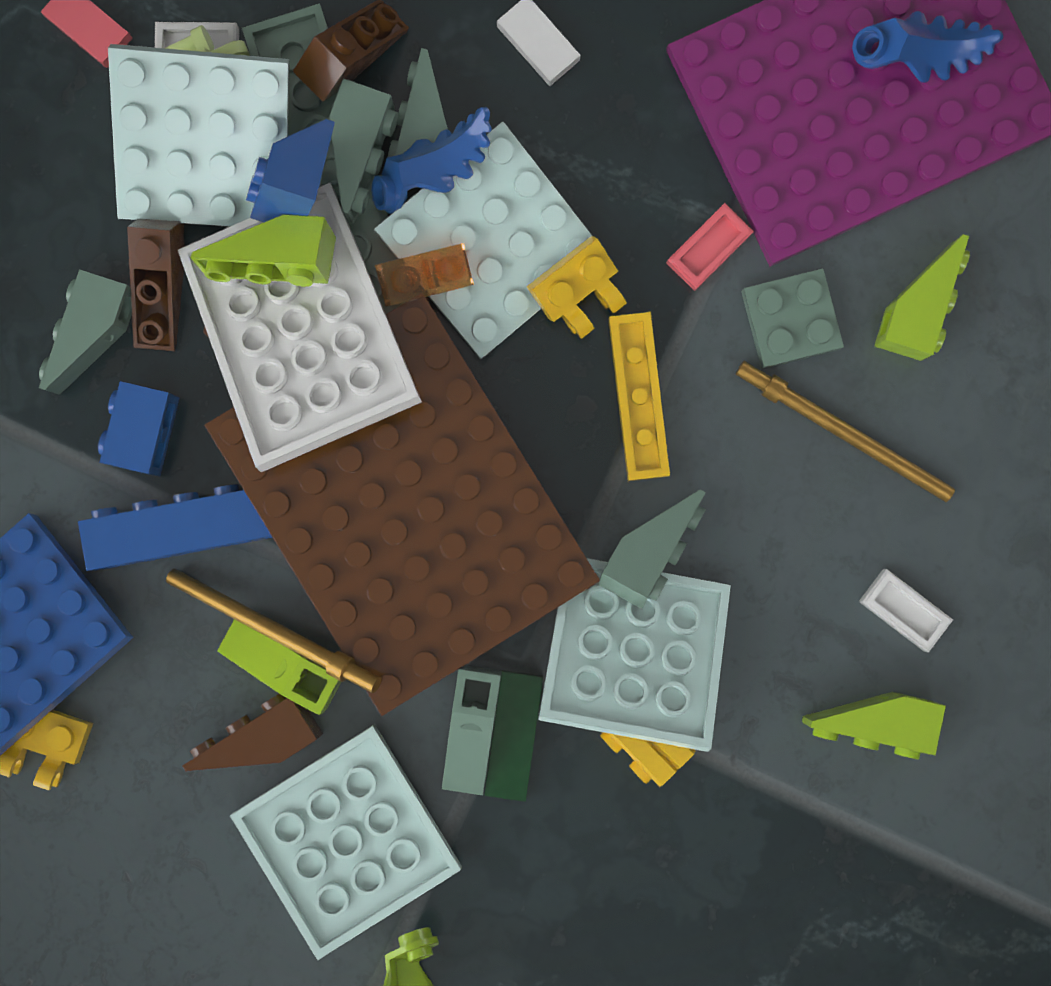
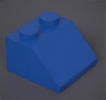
[246,119,335,222]

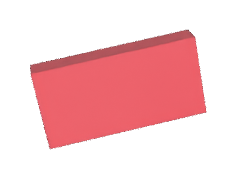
[41,0,132,68]
[666,203,754,291]

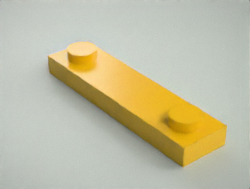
[608,312,670,481]

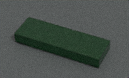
[484,670,543,802]

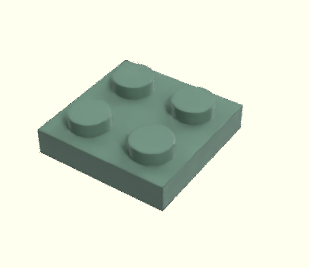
[741,268,844,369]

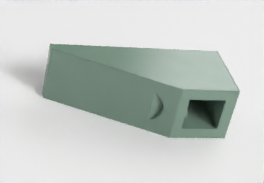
[388,48,447,157]
[329,79,398,224]
[39,269,132,395]
[598,490,706,609]
[442,665,502,795]

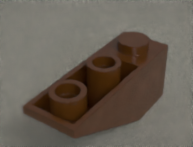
[292,0,409,102]
[127,219,185,351]
[182,694,323,771]

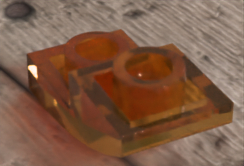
[375,243,474,307]

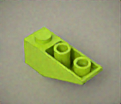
[191,215,336,287]
[874,234,970,361]
[217,619,341,715]
[802,692,946,760]

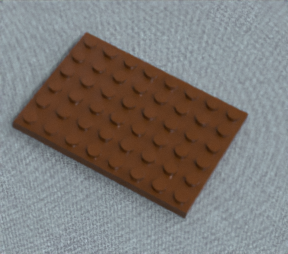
[204,293,600,716]

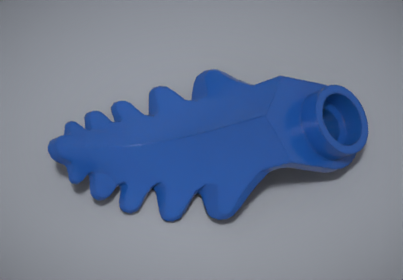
[852,11,1003,83]
[371,107,492,214]

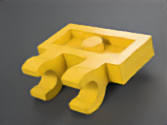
[526,236,627,339]
[0,710,93,790]

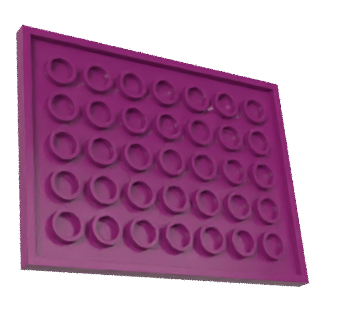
[666,0,1051,267]

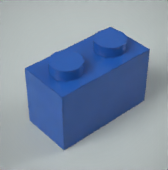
[98,381,180,476]

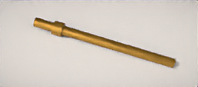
[735,361,955,502]
[166,568,381,693]

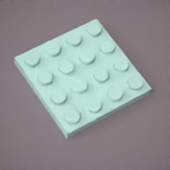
[108,44,289,226]
[374,122,592,359]
[538,558,731,752]
[230,724,462,960]

